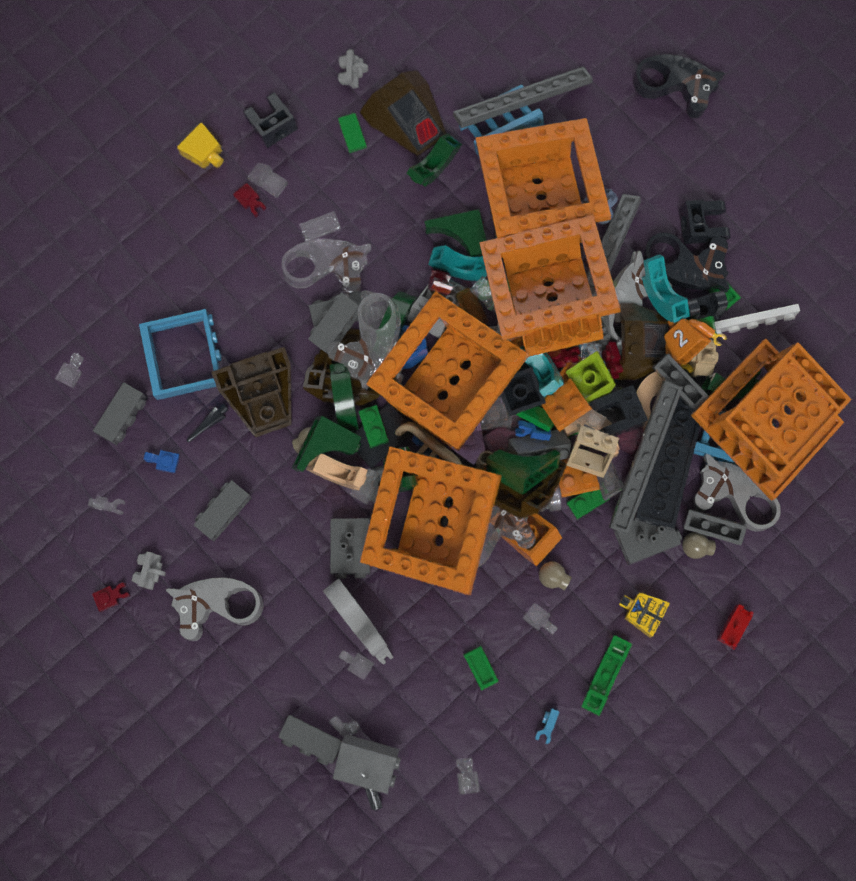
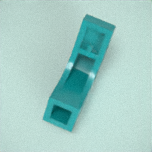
[428,245,487,281]
[642,255,690,323]
[520,345,564,397]

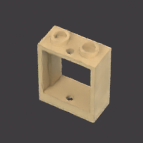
[567,425,619,478]

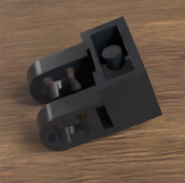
[243,92,298,148]
[678,200,731,244]
[684,290,728,322]
[589,385,648,437]

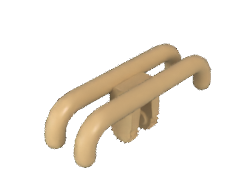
[395,422,462,465]

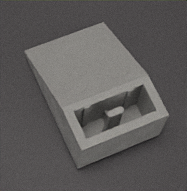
[407,280,469,338]

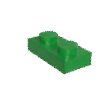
[359,405,389,448]
[567,483,610,520]

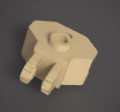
[689,339,718,378]

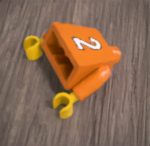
[664,318,727,373]

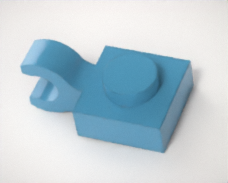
[535,709,559,744]

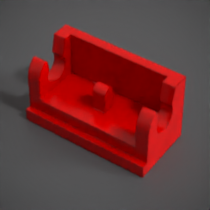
[717,604,754,650]

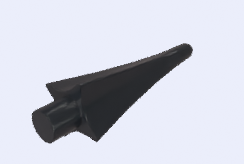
[186,404,229,443]

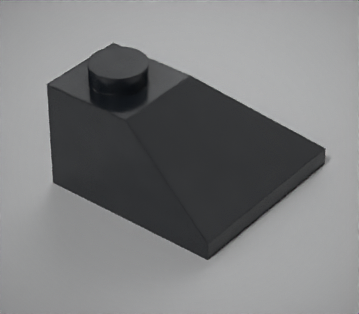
[500,367,546,417]

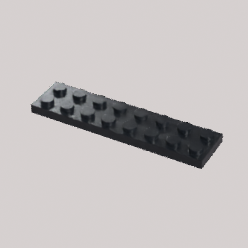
[635,385,705,531]

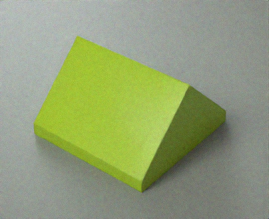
[566,351,616,403]

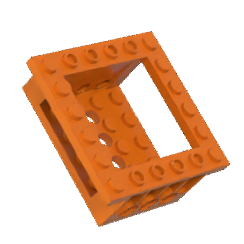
[476,118,611,243]
[480,215,621,357]
[366,291,529,451]
[691,339,852,501]
[360,447,501,595]

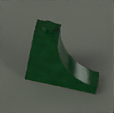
[424,209,486,257]
[291,416,361,472]
[486,449,561,495]

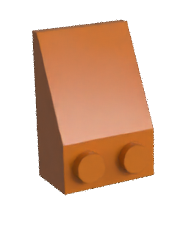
[489,512,562,567]

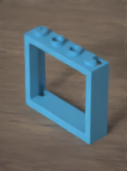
[139,309,222,400]

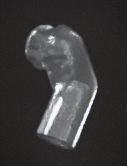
[330,715,360,735]

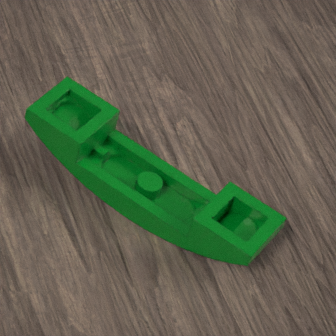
[581,635,632,716]

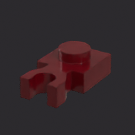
[233,183,266,218]
[602,342,624,379]
[548,347,581,368]
[92,582,130,612]

